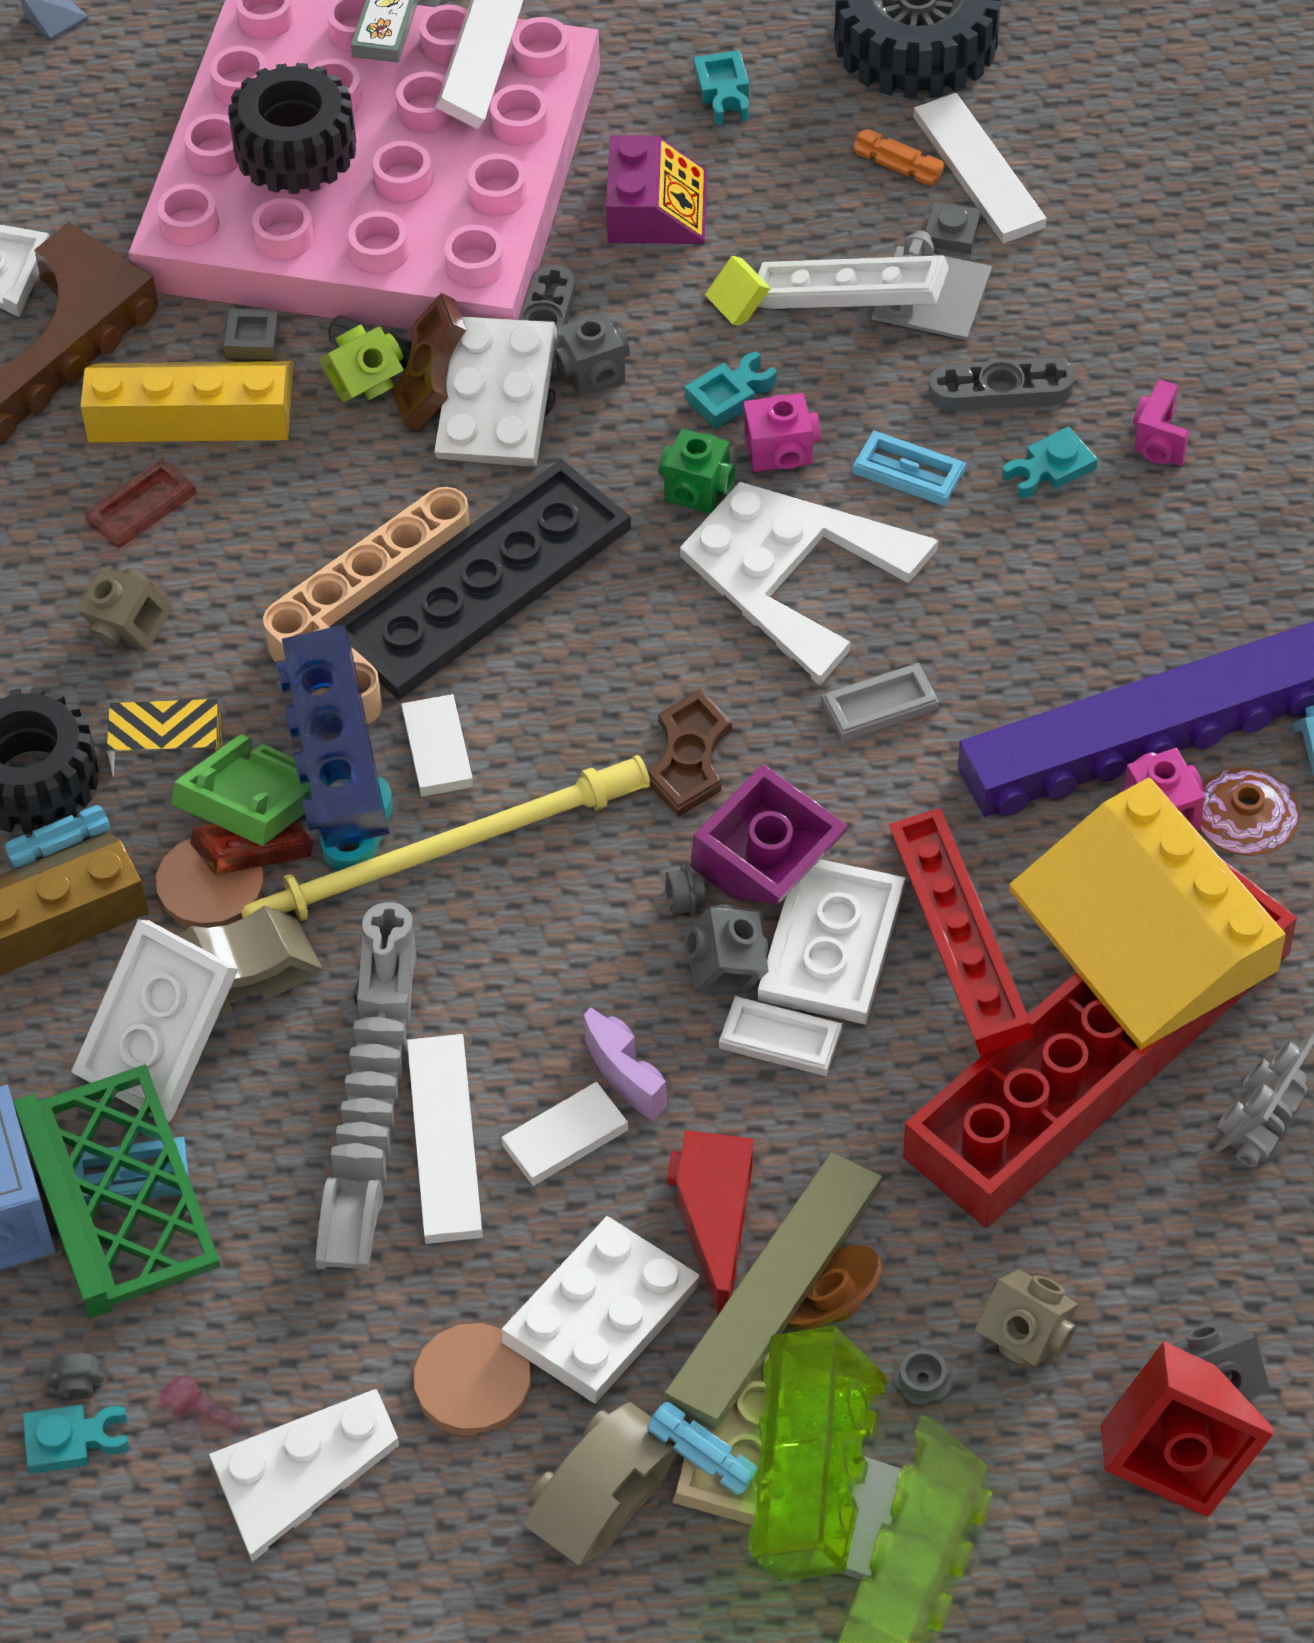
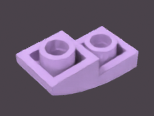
[584,1007,667,1122]

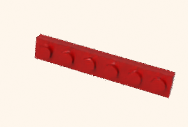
[889,808,1034,1056]

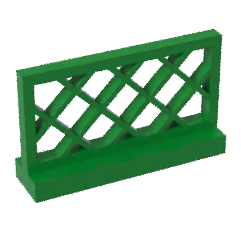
[13,1064,221,1320]

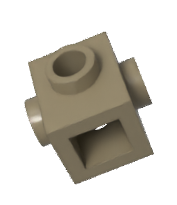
[76,567,173,651]
[975,1269,1079,1366]

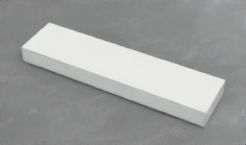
[435,0,523,129]
[914,93,1046,244]
[758,255,949,309]
[407,1034,483,1244]

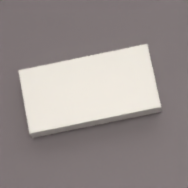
[401,694,473,797]
[719,996,842,1076]
[501,1082,628,1186]

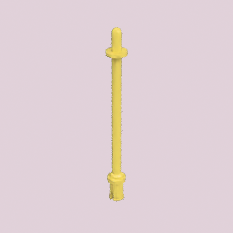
[241,755,650,922]

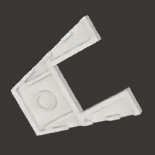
[680,482,938,685]

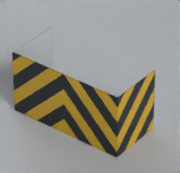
[107,699,222,777]

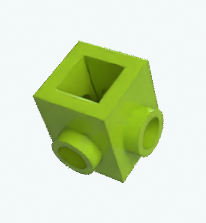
[318,324,404,402]

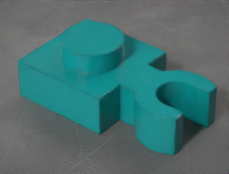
[693,50,749,126]
[684,352,777,429]
[1002,426,1098,498]
[23,1404,130,1474]

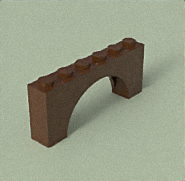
[0,222,158,443]

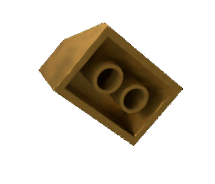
[0,831,149,975]

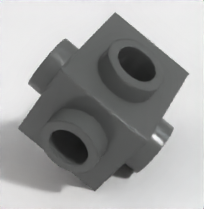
[554,311,630,397]
[684,904,769,995]
[1172,1321,1271,1400]

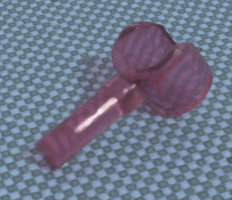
[160,1375,243,1432]

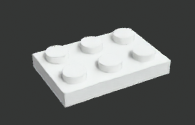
[434,317,557,467]
[758,859,905,1025]
[71,920,239,1122]
[501,1216,701,1404]

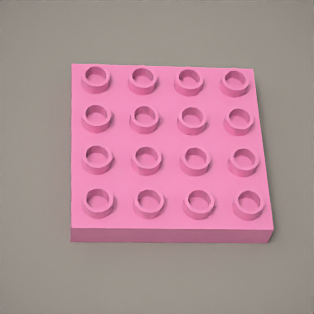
[129,0,600,330]

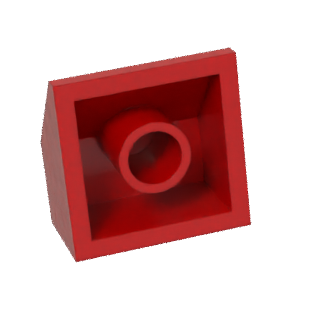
[1100,1341,1274,1517]

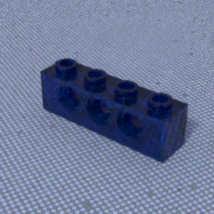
[276,625,390,848]

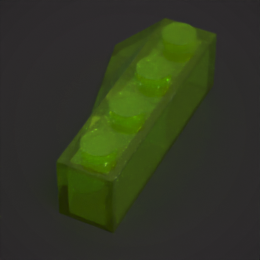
[748,1325,887,1582]
[838,1415,994,1643]

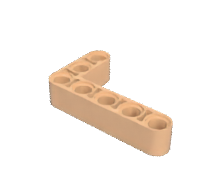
[263,487,470,726]

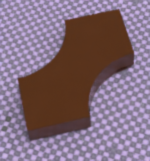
[392,293,467,432]
[648,688,732,817]

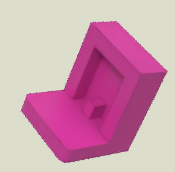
[1133,379,1189,467]

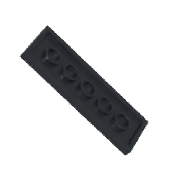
[330,459,631,700]

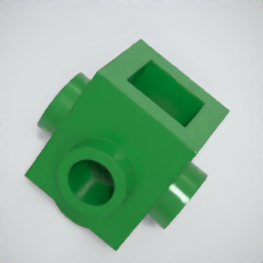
[658,428,736,514]

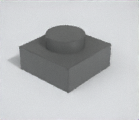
[925,201,981,254]
[224,309,280,361]

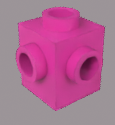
[743,393,821,473]
[1120,748,1205,830]

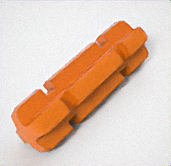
[853,129,944,186]

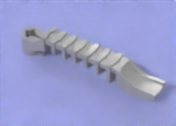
[315,902,416,1272]

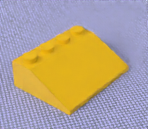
[1009,777,1286,1050]

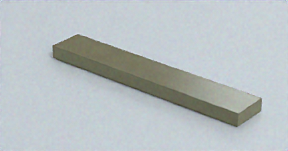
[663,1152,882,1431]

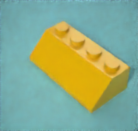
[81,361,294,442]

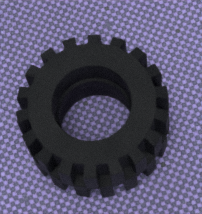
[228,63,357,194]
[0,688,99,834]

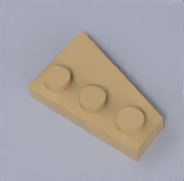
[672,1350,793,1533]

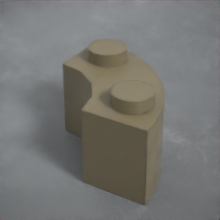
[177,905,323,1014]
[523,1402,680,1566]

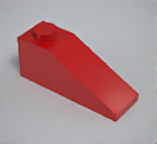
[667,1130,754,1314]

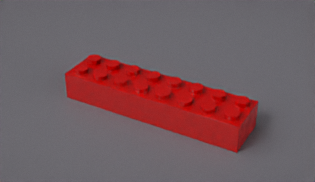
[903,858,1297,1229]

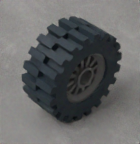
[834,0,1001,99]

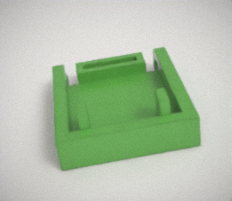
[171,734,333,846]

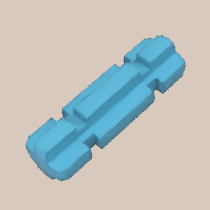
[5,805,110,869]
[647,1402,758,1495]

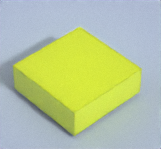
[705,256,770,326]

